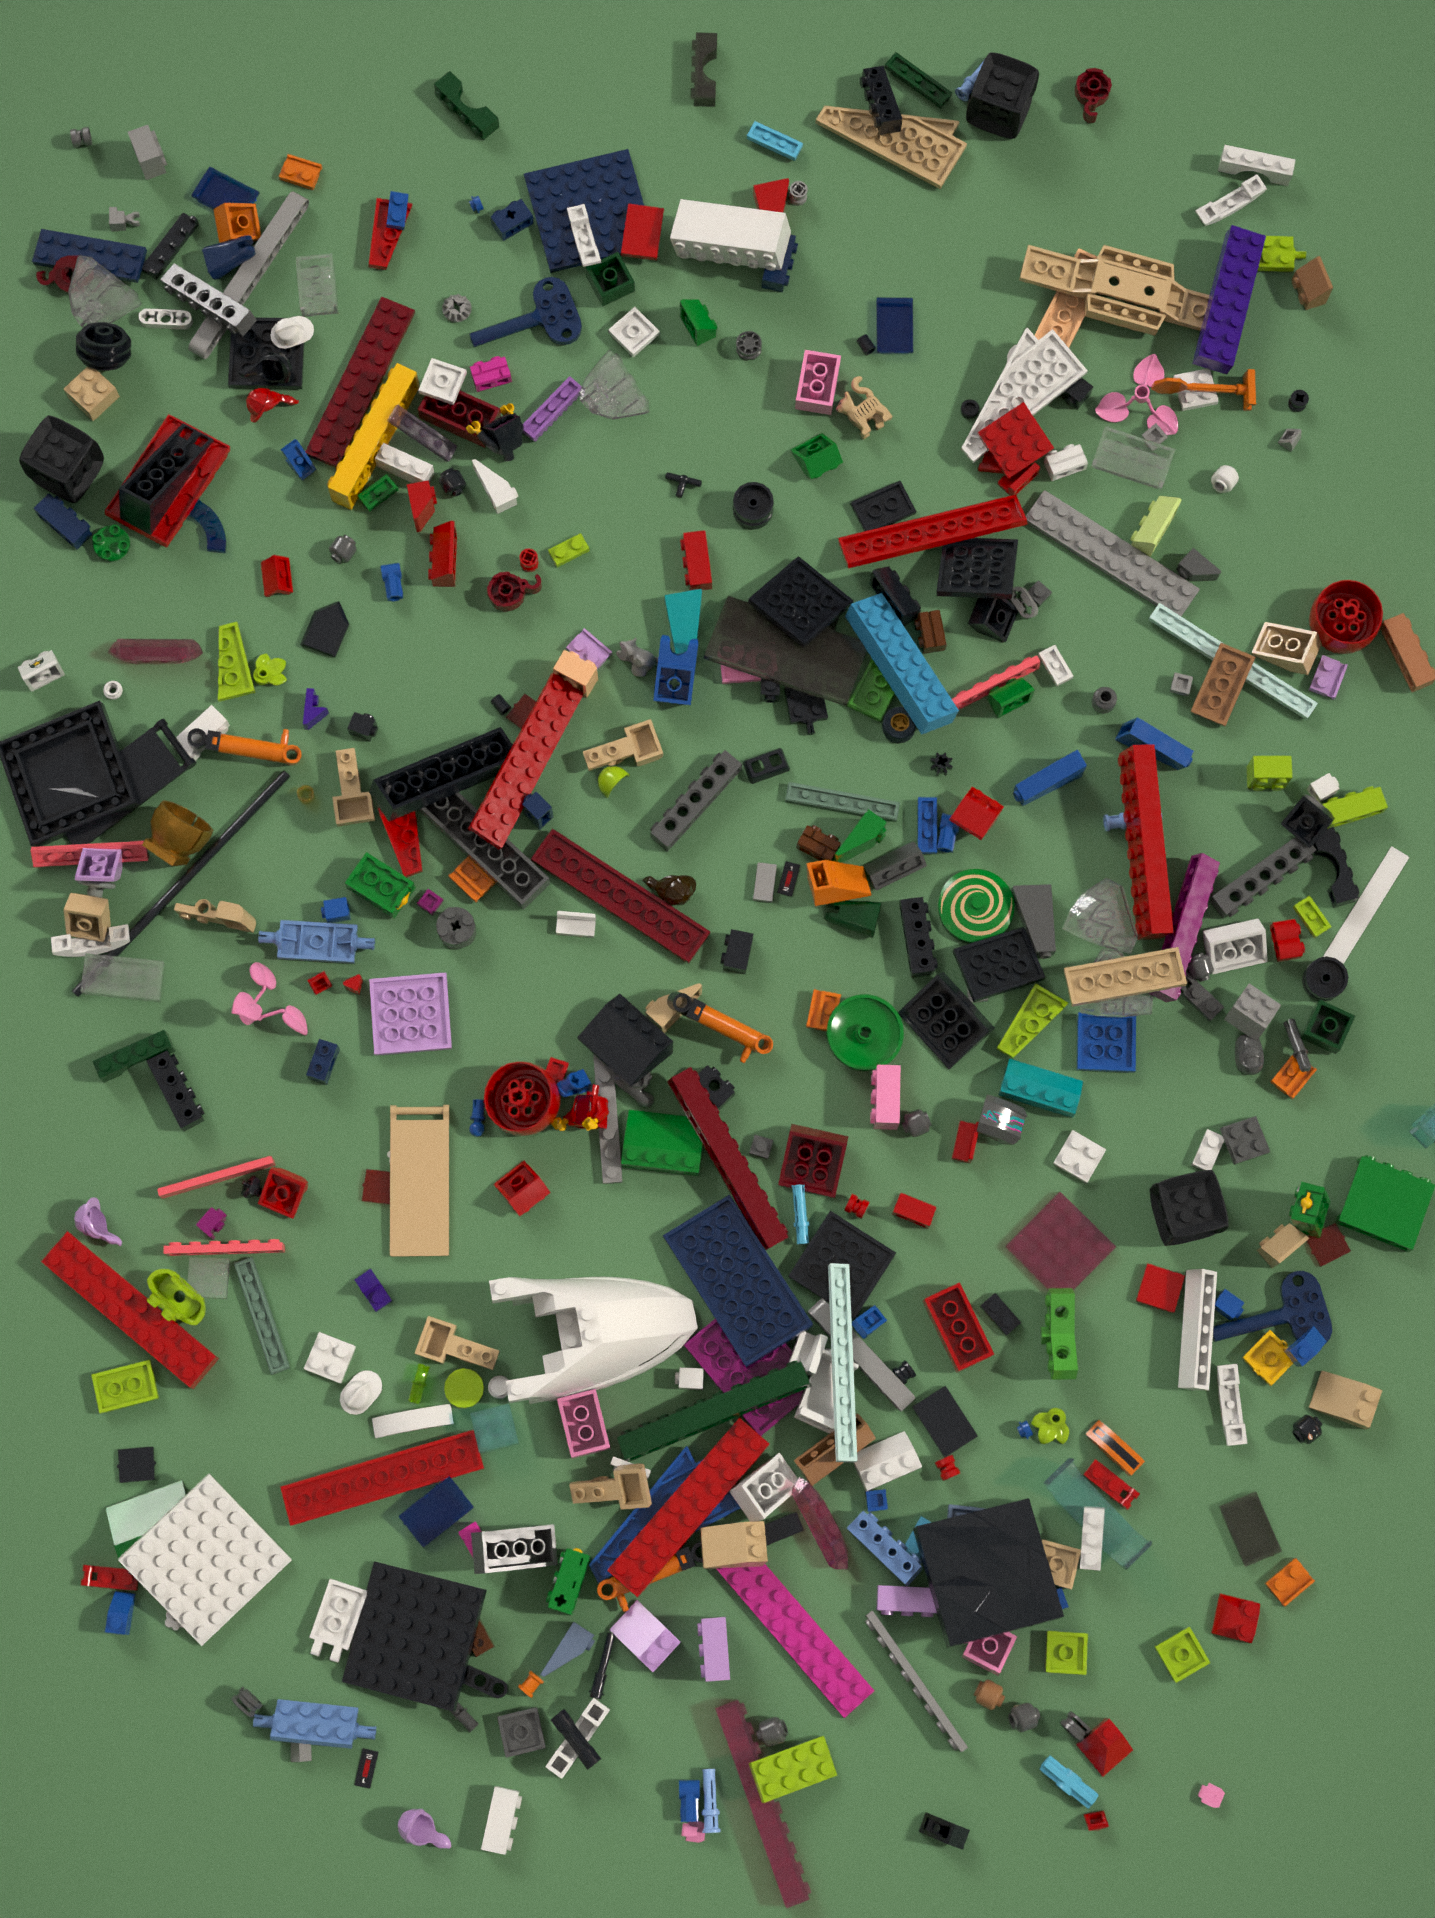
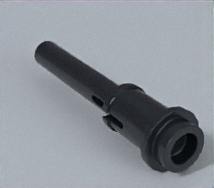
[589,1633,615,1700]

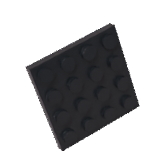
[228,317,305,389]
[937,538,1018,599]
[748,556,854,648]
[788,1211,896,1319]

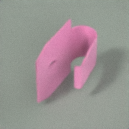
[1198,1783,1225,1808]
[681,1821,705,1843]

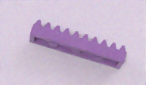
[523,376,583,441]

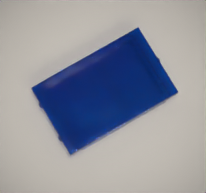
[191,167,260,209]
[876,297,913,353]
[399,1475,474,1548]

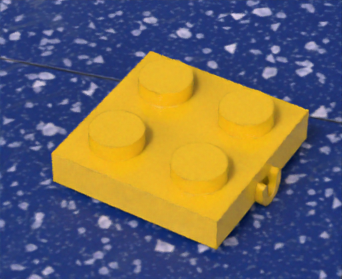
[1242,1330,1293,1386]

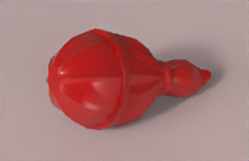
[246,388,299,423]

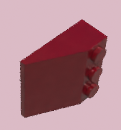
[778,1124,849,1198]

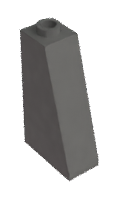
[1011,884,1056,959]

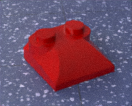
[258,1167,308,1219]
[1211,1593,1260,1643]

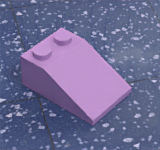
[75,848,122,882]
[610,1600,681,1672]

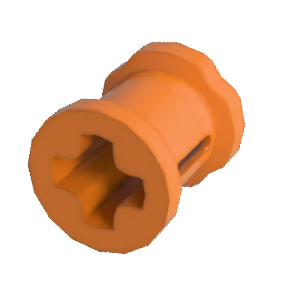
[518,1670,544,1698]

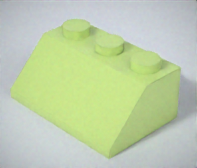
[1130,496,1182,557]

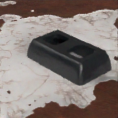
[743,748,790,784]

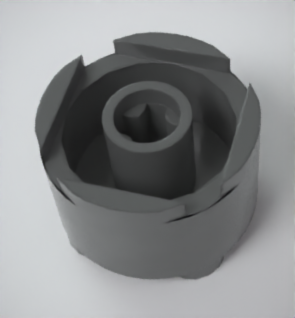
[436,907,476,950]

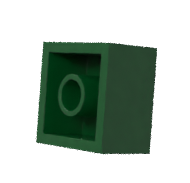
[585,252,635,306]
[1301,1000,1355,1054]

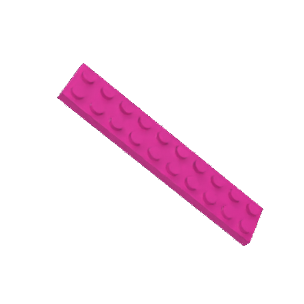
[716,1564,874,1718]

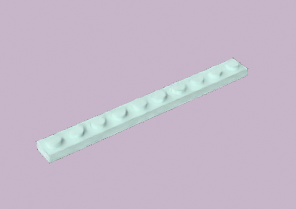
[1148,603,1318,720]
[828,1263,857,1462]

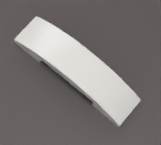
[1195,175,1267,226]
[567,204,601,267]
[51,924,130,957]
[1217,1364,1247,1446]
[372,1404,454,1438]

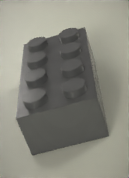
[471,1524,558,1574]

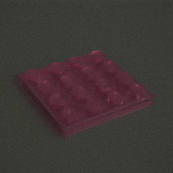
[1005,1192,1116,1290]

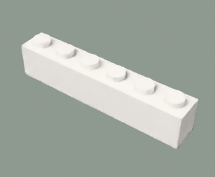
[1178,1269,1217,1391]

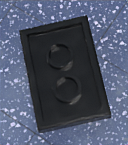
[850,480,917,531]
[912,1385,978,1458]

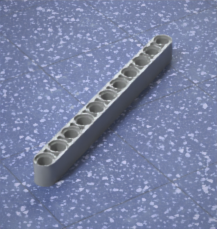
[188,191,309,359]

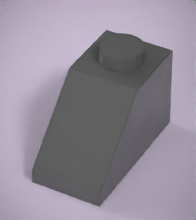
[1176,548,1222,582]

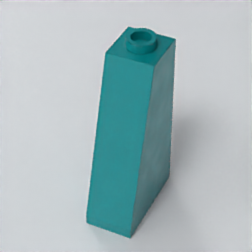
[664,589,702,654]

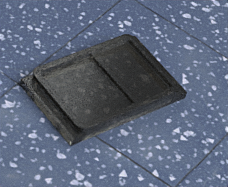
[1219,1491,1282,1567]

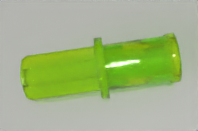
[408,1363,430,1404]

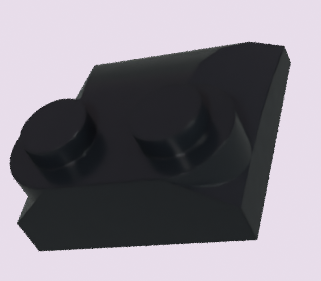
[1281,794,1335,848]

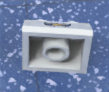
[18,650,65,692]

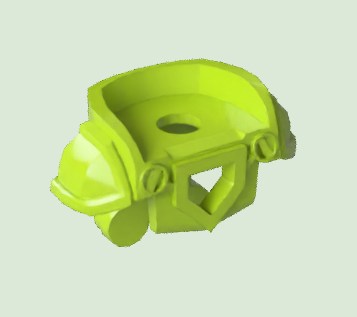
[147,1269,206,1325]

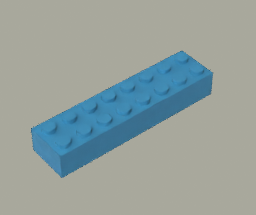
[845,593,959,735]

